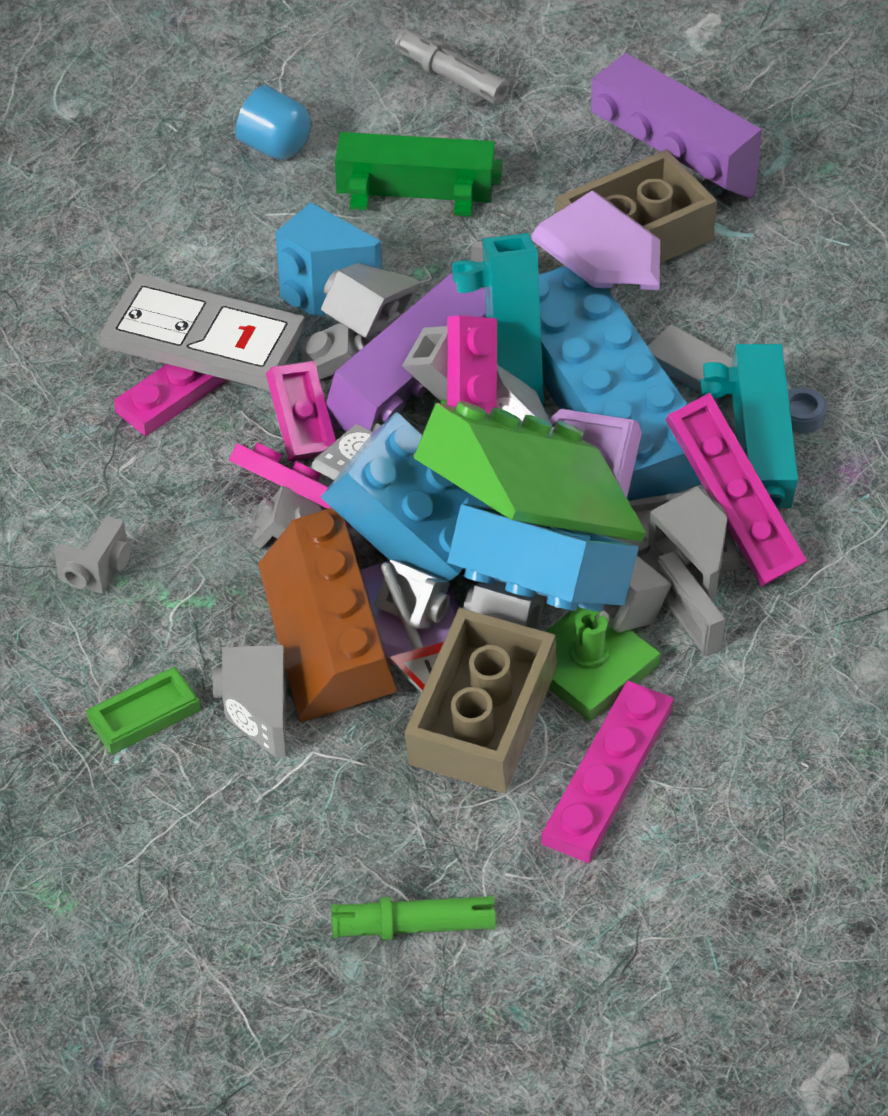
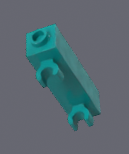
[452,233,544,406]
[700,344,798,509]

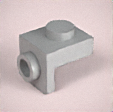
[302,323,372,380]
[252,486,328,548]
[54,515,131,594]
[374,560,450,629]

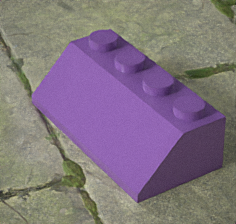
[591,53,762,198]
[326,273,486,431]

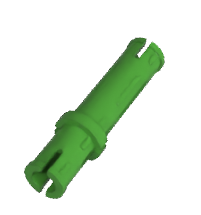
[331,895,496,940]

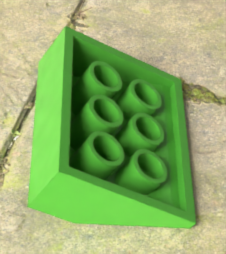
[414,401,646,541]

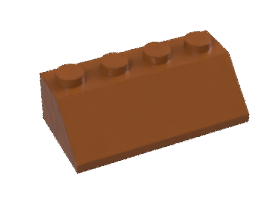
[258,508,397,723]

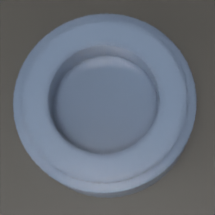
[788,388,827,433]

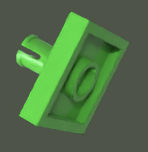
[545,606,661,722]

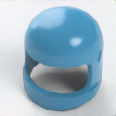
[235,85,312,160]

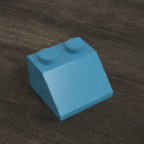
[275,202,382,316]

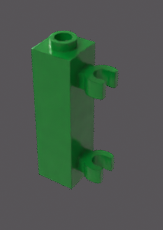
[335,132,503,217]

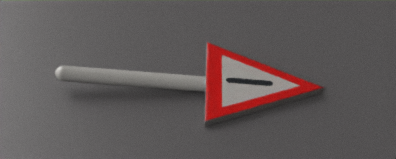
[381,563,444,693]

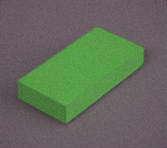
[86,666,201,755]

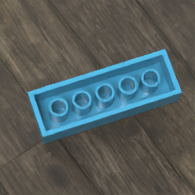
[539,266,702,501]

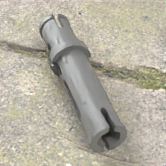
[395,28,510,105]

